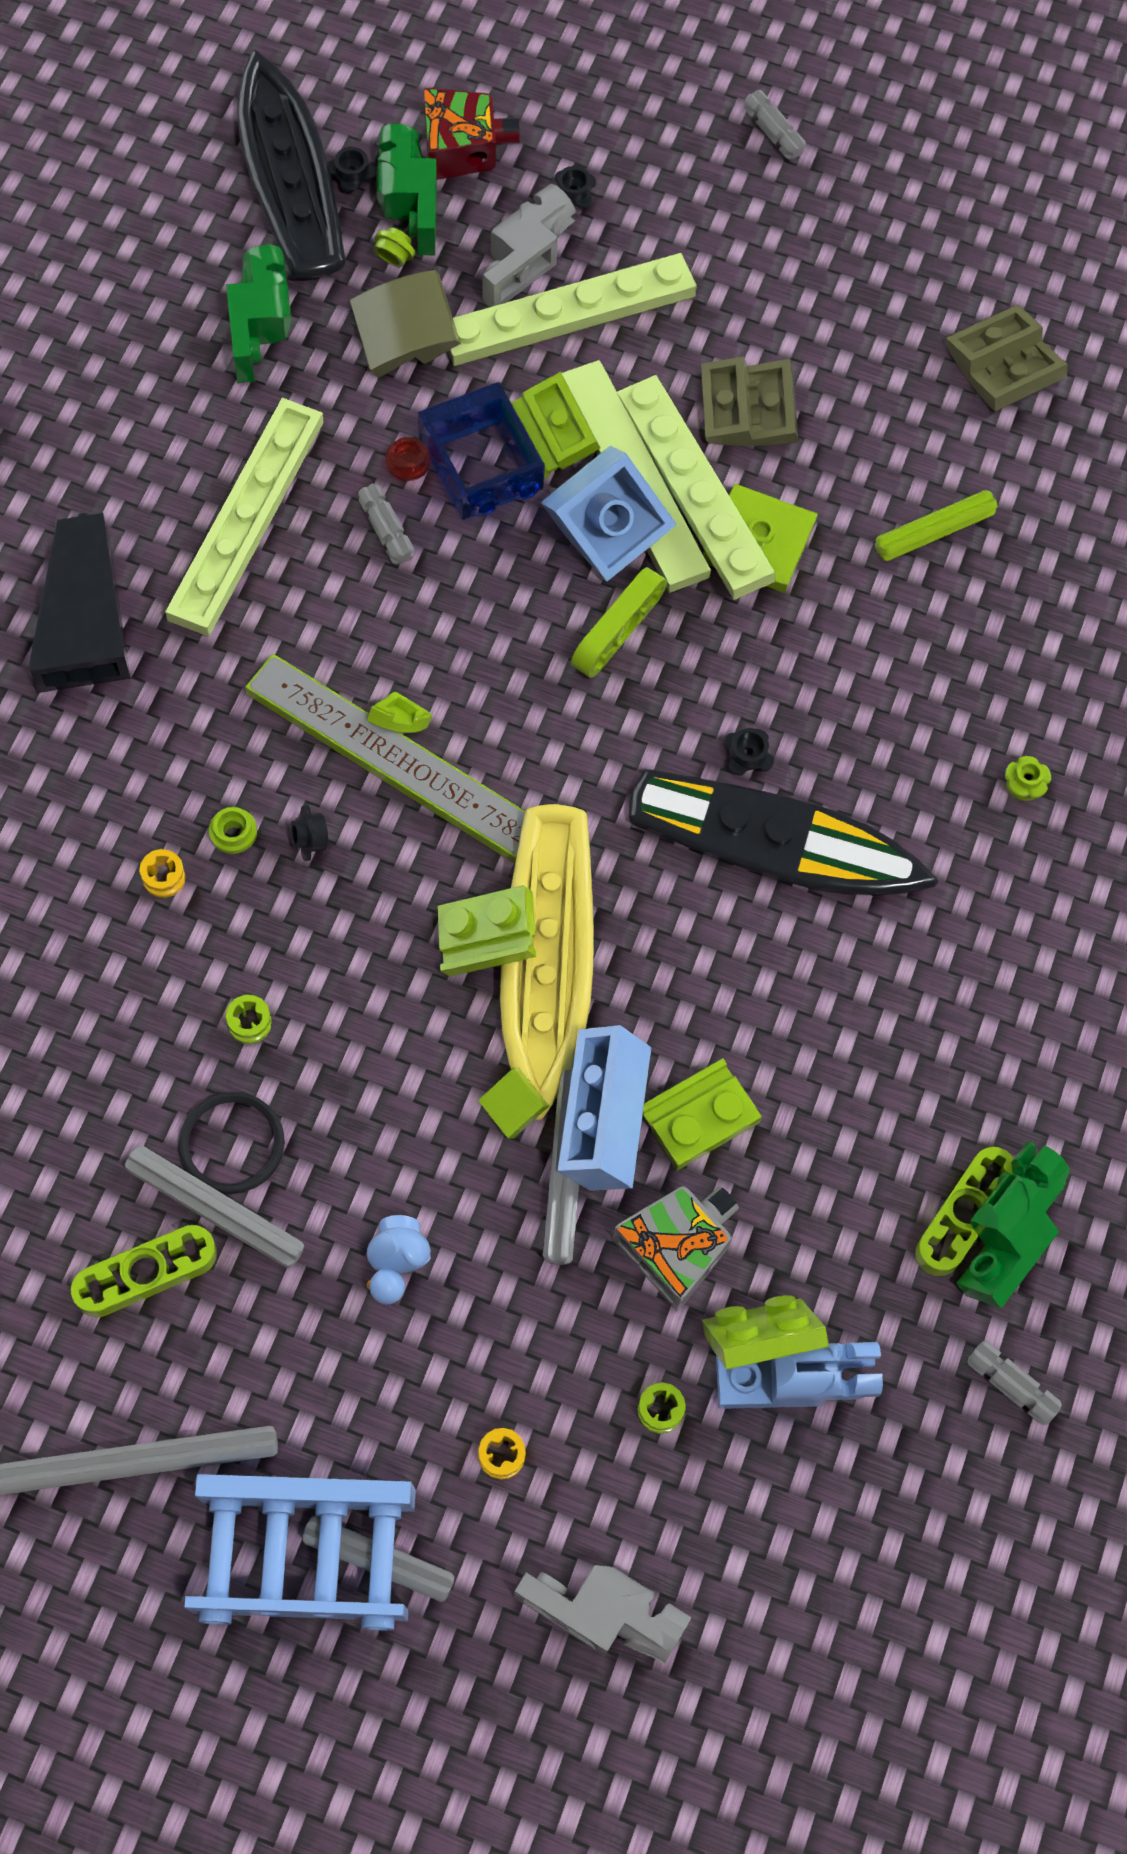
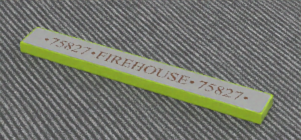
[245,654,525,864]

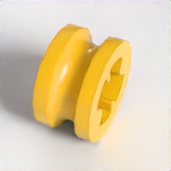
[139,849,186,898]
[478,1428,526,1480]

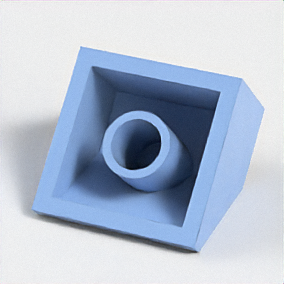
[540,446,677,582]

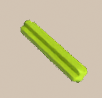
[874,490,998,561]

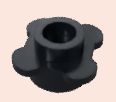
[328,147,377,192]
[555,166,596,209]
[723,728,774,776]
[290,805,328,861]

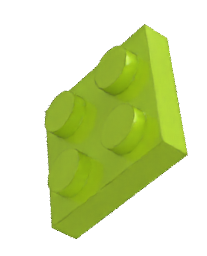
[702,1295,829,1370]

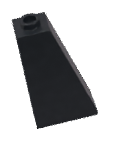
[29,513,131,693]

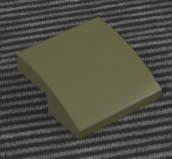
[350,270,461,378]
[946,305,1068,411]
[701,356,799,446]

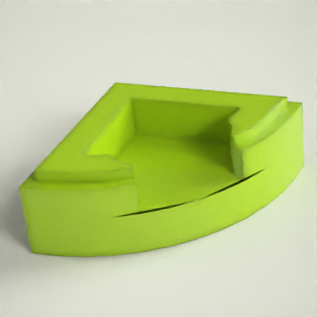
[367,691,432,733]

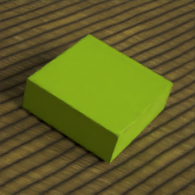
[478,1068,549,1138]

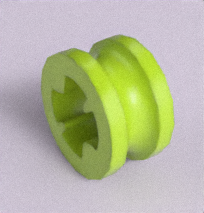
[226,995,272,1044]
[637,1382,686,1434]

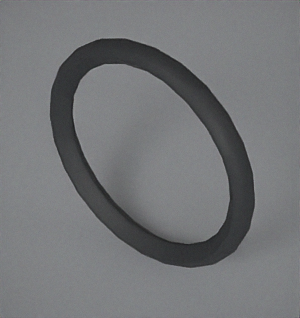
[178,1092,285,1194]

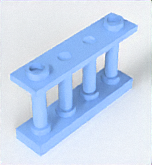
[184,1474,416,1631]

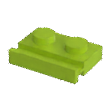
[505,372,601,480]
[438,885,537,977]
[642,1058,762,1171]

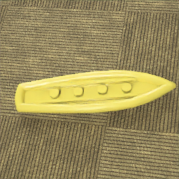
[500,804,594,1120]

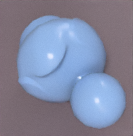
[366,1215,431,1305]

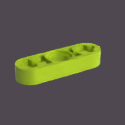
[571,567,667,678]
[915,1147,1014,1276]
[71,1225,217,1318]

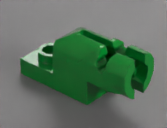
[376,123,437,256]
[226,244,292,383]
[956,1142,1070,1309]

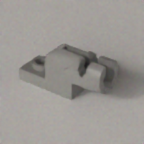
[483,183,576,307]
[514,1565,692,1664]

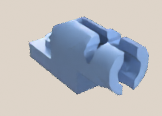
[716,1342,883,1409]

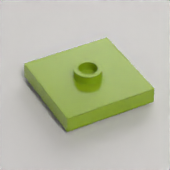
[703,483,818,593]

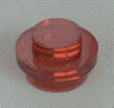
[386,437,430,481]

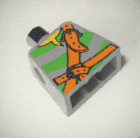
[613,1186,739,1311]

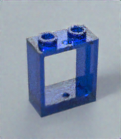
[418,382,545,520]

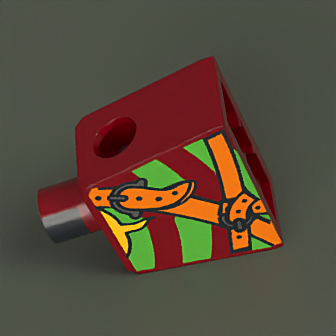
[424,88,520,180]

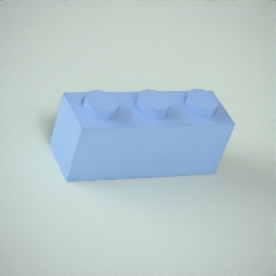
[558,1025,651,1191]

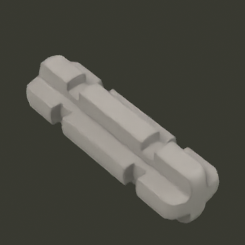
[744,90,806,160]
[358,483,414,565]
[967,1341,1062,1425]

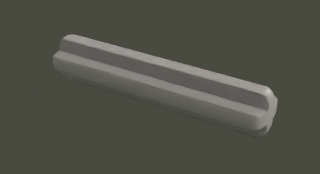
[302,1516,454,1602]

